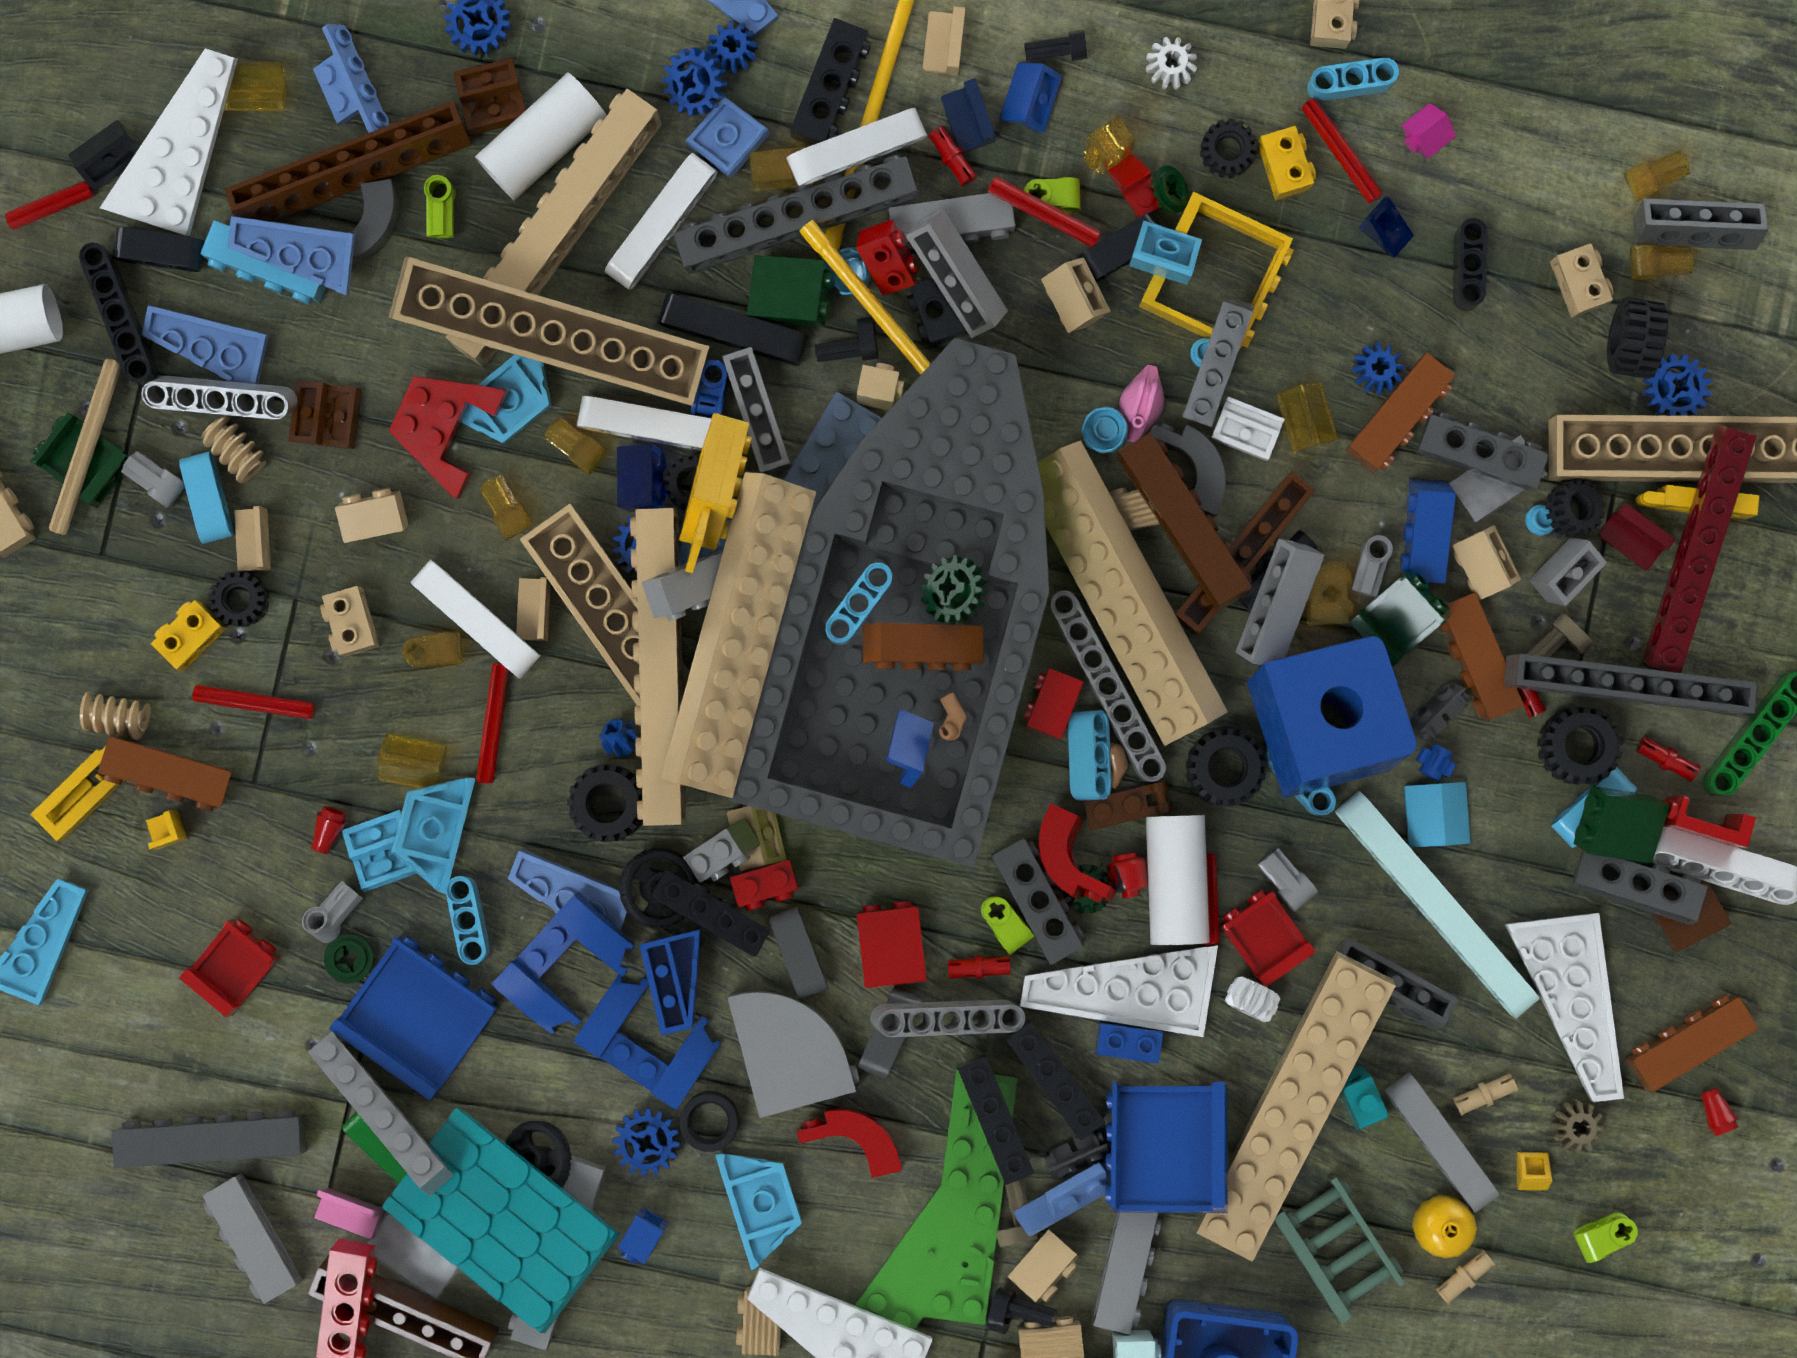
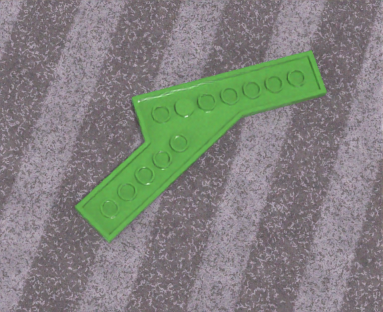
[854,1068,1018,1330]

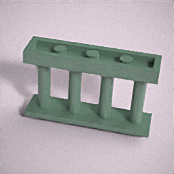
[1274,1174,1405,1324]

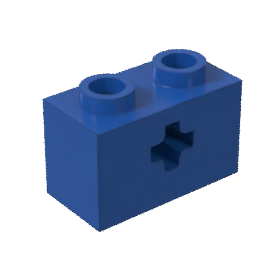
[1095,1021,1163,1064]
[618,1207,669,1264]

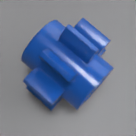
[599,719,638,757]
[1416,744,1456,782]

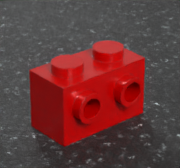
[856,219,920,296]
[1023,668,1083,740]
[730,859,799,911]

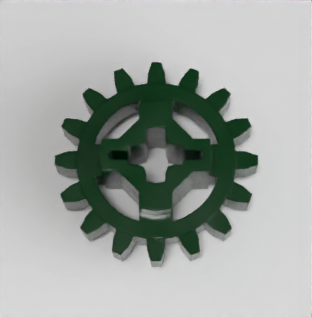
[920,555,988,625]

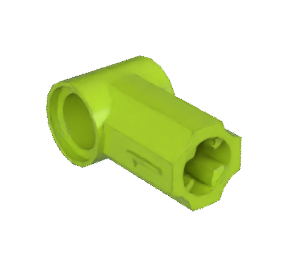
[424,175,456,239]

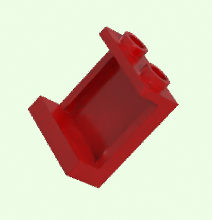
[1663,795,1756,848]
[1219,889,1316,987]
[856,901,927,988]
[179,919,280,1017]

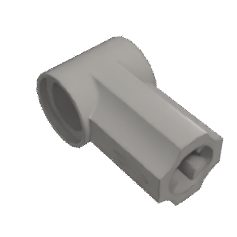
[121,451,185,509]
[1350,535,1393,598]
[1257,848,1318,912]
[302,881,363,943]

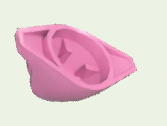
[1119,365,1165,443]

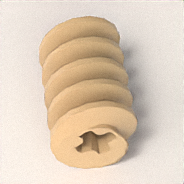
[201,415,267,483]
[80,692,151,740]

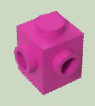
[1401,103,1456,158]

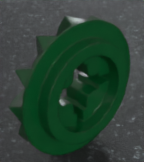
[1150,165,1189,214]
[1063,864,1109,914]
[324,934,374,984]

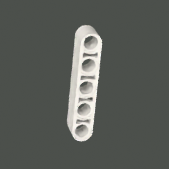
[786,107,927,187]
[605,153,718,290]
[577,396,711,451]
[410,559,541,679]
[1652,827,1797,905]

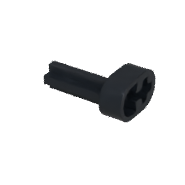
[1024,30,1088,61]
[815,317,878,362]
[987,1287,1058,1334]

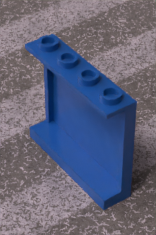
[329,935,499,1101]
[1105,1082,1228,1213]

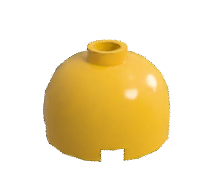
[1412,1194,1477,1258]

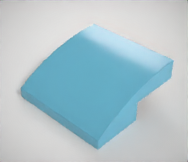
[342,810,417,892]

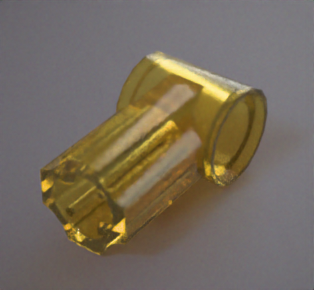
[1623,150,1690,202]
[1630,244,1694,280]
[543,417,608,475]
[479,475,533,541]

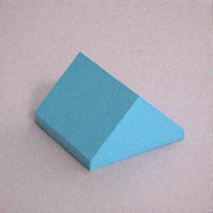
[1129,221,1202,285]
[1404,782,1471,847]

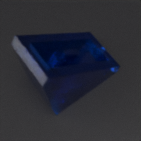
[1358,196,1414,258]

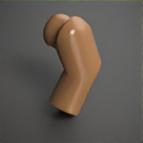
[939,692,967,741]
[1110,742,1129,790]

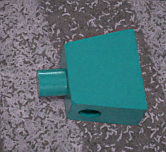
[1340,1065,1389,1131]

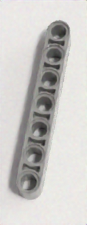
[1049,591,1166,782]

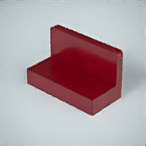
[1598,503,1676,571]

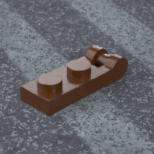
[1083,781,1174,831]

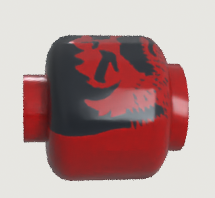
[1106,852,1148,898]

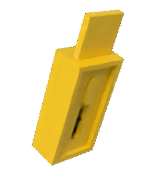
[679,413,752,574]

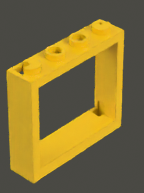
[1139,192,1294,351]

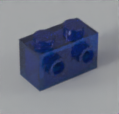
[617,444,666,512]

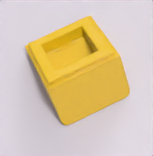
[1517,1152,1552,1190]

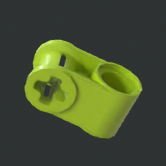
[1024,177,1081,214]
[981,896,1034,955]
[1573,1212,1638,1263]

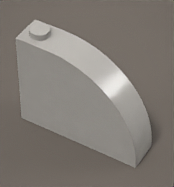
[727,991,861,1118]

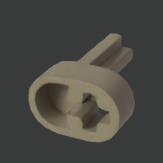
[1527,613,1593,657]
[996,1179,1041,1247]

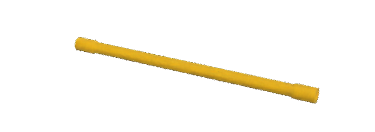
[818,0,914,259]
[799,219,931,375]

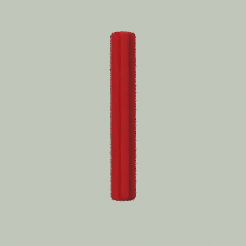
[1302,98,1382,203]
[988,177,1101,247]
[476,663,509,784]
[192,685,315,719]

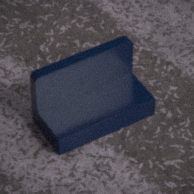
[941,78,995,153]

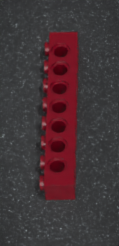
[1642,424,1757,673]

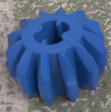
[706,21,759,75]
[1351,342,1405,395]

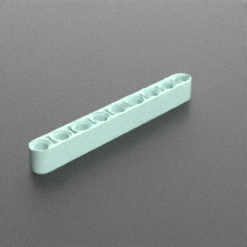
[1335,791,1540,1019]

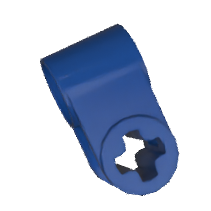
[690,360,728,417]

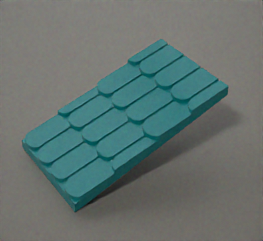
[382,1108,620,1333]

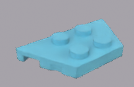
[461,355,552,444]
[392,777,475,894]
[715,1152,802,1270]

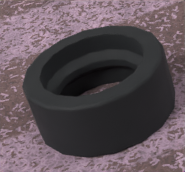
[680,1091,739,1152]

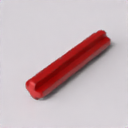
[5,181,94,229]
[1204,853,1219,945]

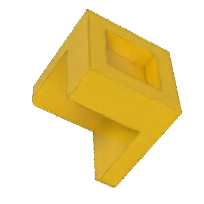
[146,810,187,850]

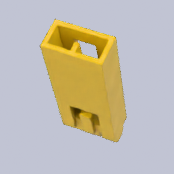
[1635,485,1759,519]
[30,746,125,842]

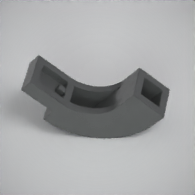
[349,179,399,266]
[1149,423,1226,519]

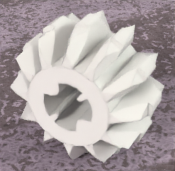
[1146,37,1197,90]
[1225,977,1280,1022]

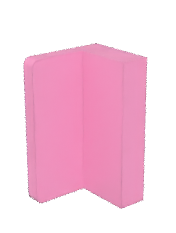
[314,1188,384,1239]

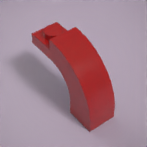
[1039,803,1116,903]
[797,1107,902,1178]

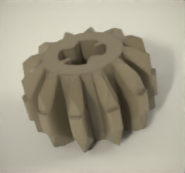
[1550,1100,1606,1154]

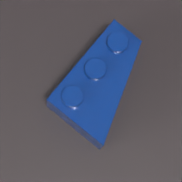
[1400,478,1456,583]
[639,928,702,1036]

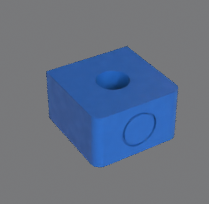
[1247,636,1417,799]
[1160,1299,1298,1358]

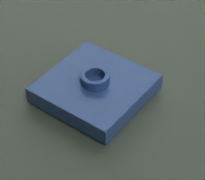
[685,97,771,179]

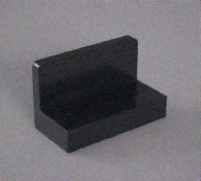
[69,120,139,191]

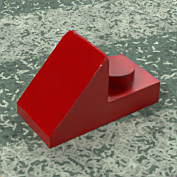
[1107,154,1162,218]

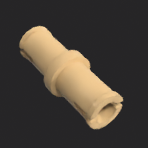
[1453,1073,1518,1116]
[1435,1249,1496,1305]

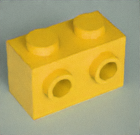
[1257,126,1316,201]
[151,600,227,671]

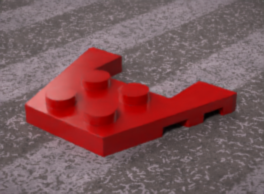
[389,376,509,498]

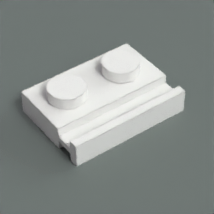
[1211,397,1285,461]

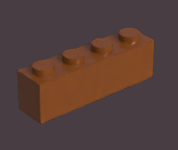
[1345,352,1455,473]
[1438,592,1524,721]
[862,623,984,671]
[98,736,233,811]
[1625,994,1759,1093]

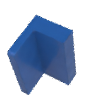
[1000,63,1062,133]
[886,710,934,788]

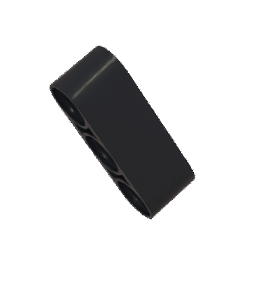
[1078,211,1161,283]
[1453,218,1488,311]
[112,227,205,272]

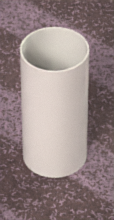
[475,72,607,201]
[0,284,63,354]
[1146,815,1210,945]

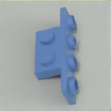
[313,24,389,133]
[1014,1160,1111,1236]

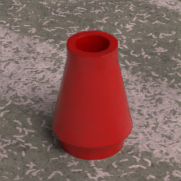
[311,806,346,854]
[1700,1088,1739,1136]

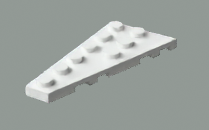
[100,49,238,236]
[1505,913,1624,1102]
[1020,945,1218,1037]
[747,1268,933,1358]

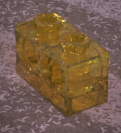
[1083,116,1135,176]

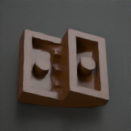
[453,57,526,136]
[288,381,362,449]
[1651,874,1731,952]

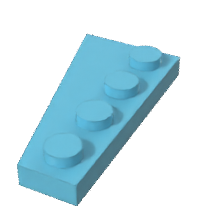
[0,879,89,1006]

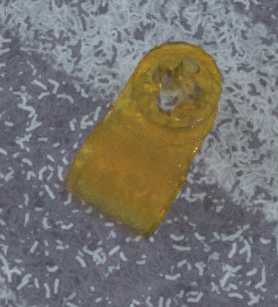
[402,631,464,668]

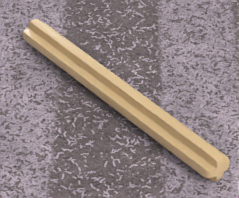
[49,359,122,535]

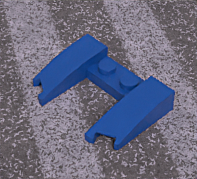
[492,892,635,1034]
[573,975,721,1110]

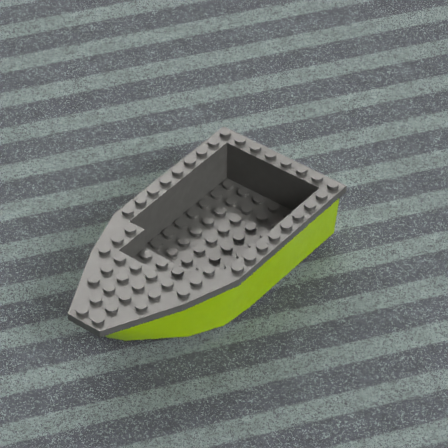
[728,338,1049,868]

